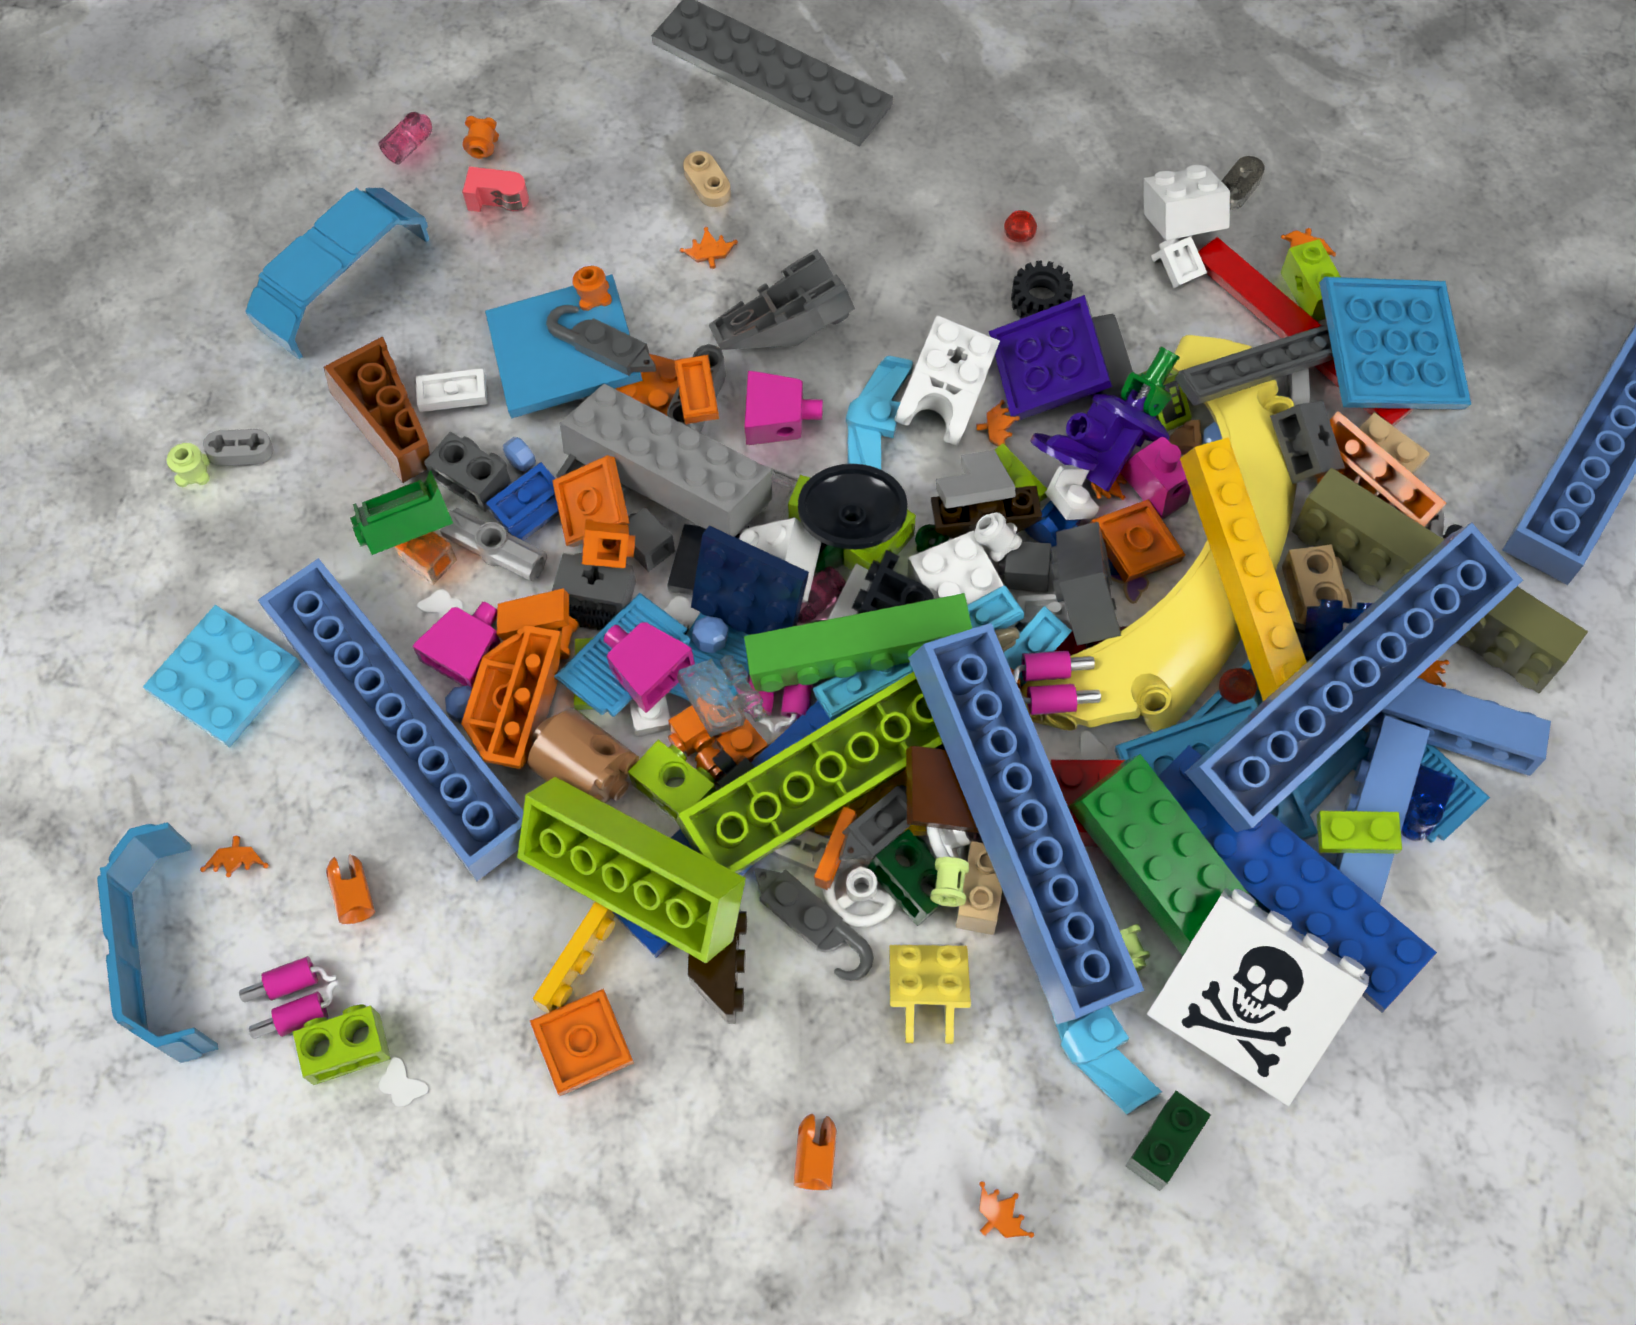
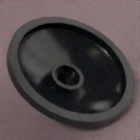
[798,464,908,550]

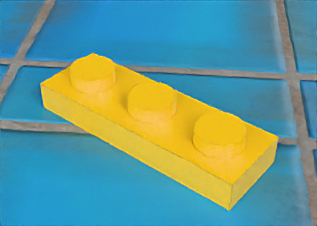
[532,902,615,1013]

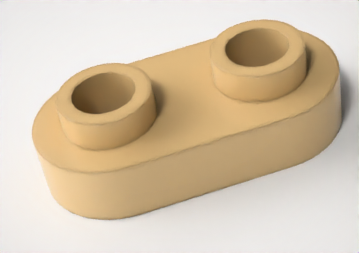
[683,151,731,207]

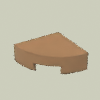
[1168,420,1202,455]

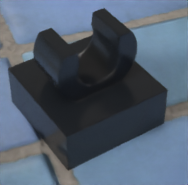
[711,749,755,788]

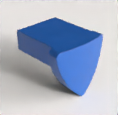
[1025,500,1081,551]

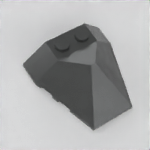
[709,249,855,350]

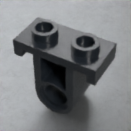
[852,550,934,614]

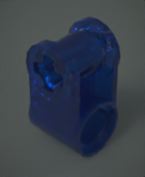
[1401,764,1456,841]

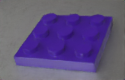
[989,295,1112,422]

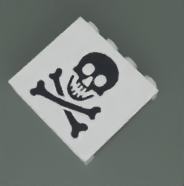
[1147,888,1370,1106]

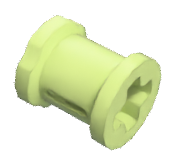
[930,857,969,907]

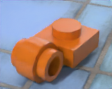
[695,718,768,783]

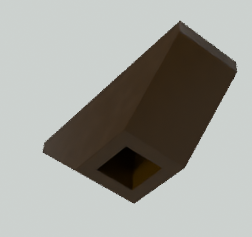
[930,486,1042,539]
[688,909,747,1024]

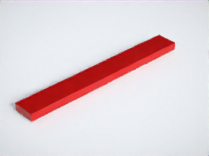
[1198,237,1413,426]

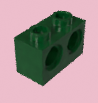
[867,829,942,926]
[1125,1091,1211,1191]

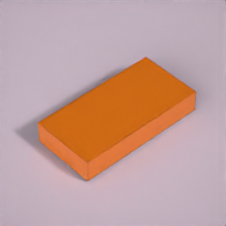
[674,355,719,424]
[497,588,569,640]
[814,806,857,890]

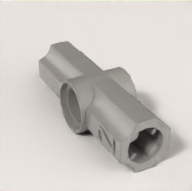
[440,508,547,581]

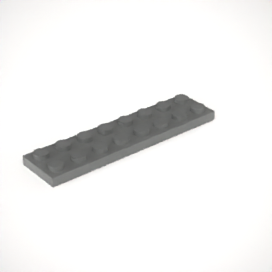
[651,0,893,147]

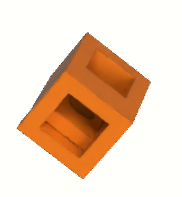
[582,519,635,568]
[668,697,727,756]

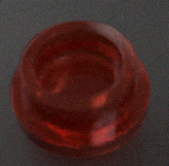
[1004,210,1037,242]
[1219,668,1257,704]

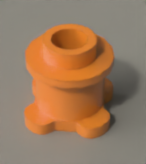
[462,116,499,159]
[572,266,612,311]

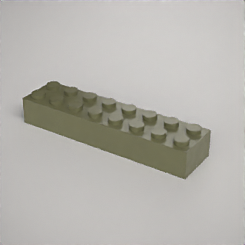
[1291,467,1588,693]

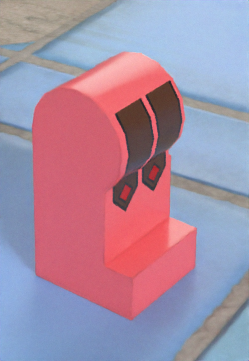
[462,166,529,212]

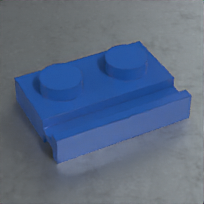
[486,462,559,541]

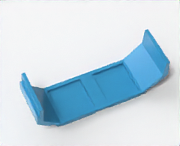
[245,188,430,359]
[97,822,218,1063]

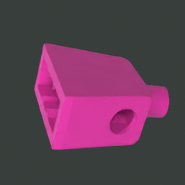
[745,371,823,445]
[1120,436,1191,520]
[412,602,501,688]
[604,622,696,713]

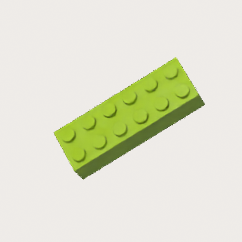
[517,777,746,963]

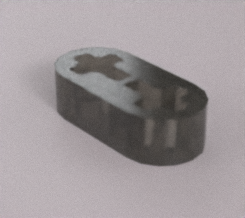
[1221,156,1265,210]

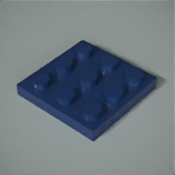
[691,525,809,635]

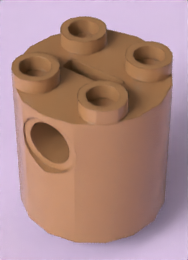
[527,708,639,803]

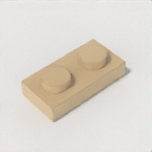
[1359,412,1430,474]

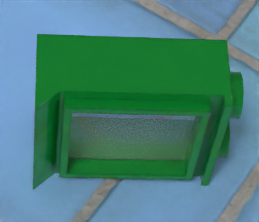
[350,470,453,555]

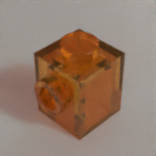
[395,531,457,585]

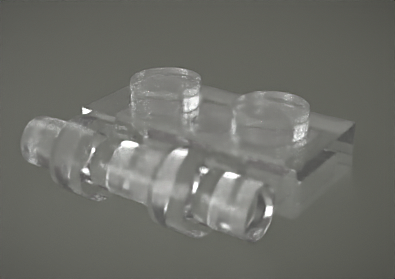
[677,655,767,737]

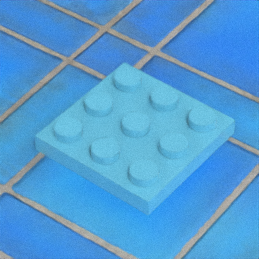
[143,605,301,748]

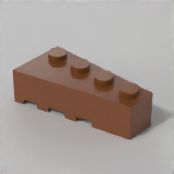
[323,336,430,483]

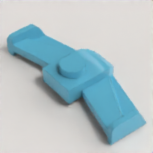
[846,356,913,470]
[1048,1003,1162,1115]

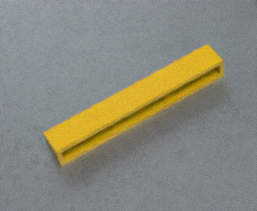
[1180,437,1307,701]

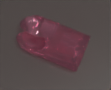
[378,112,432,165]
[798,566,846,623]

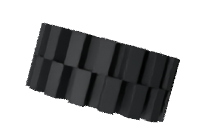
[1011,260,1073,318]

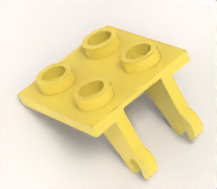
[889,945,971,1044]

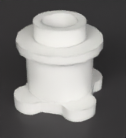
[974,512,1022,561]

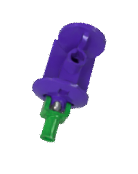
[1030,346,1180,492]

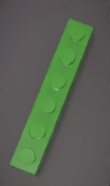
[744,593,972,692]

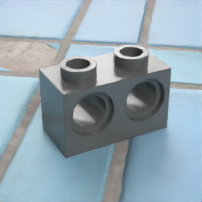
[424,432,511,512]

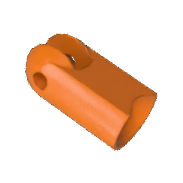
[326,854,375,924]
[793,1114,837,1190]

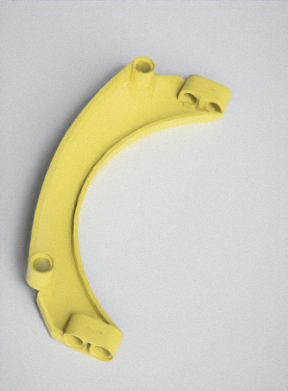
[1020,335,1297,732]

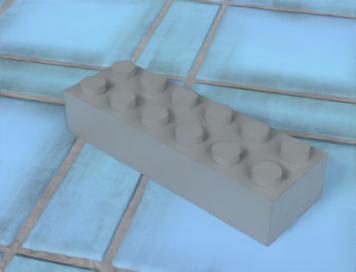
[560,384,772,537]

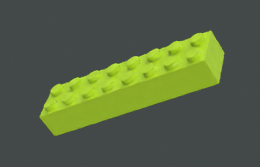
[676,671,944,874]

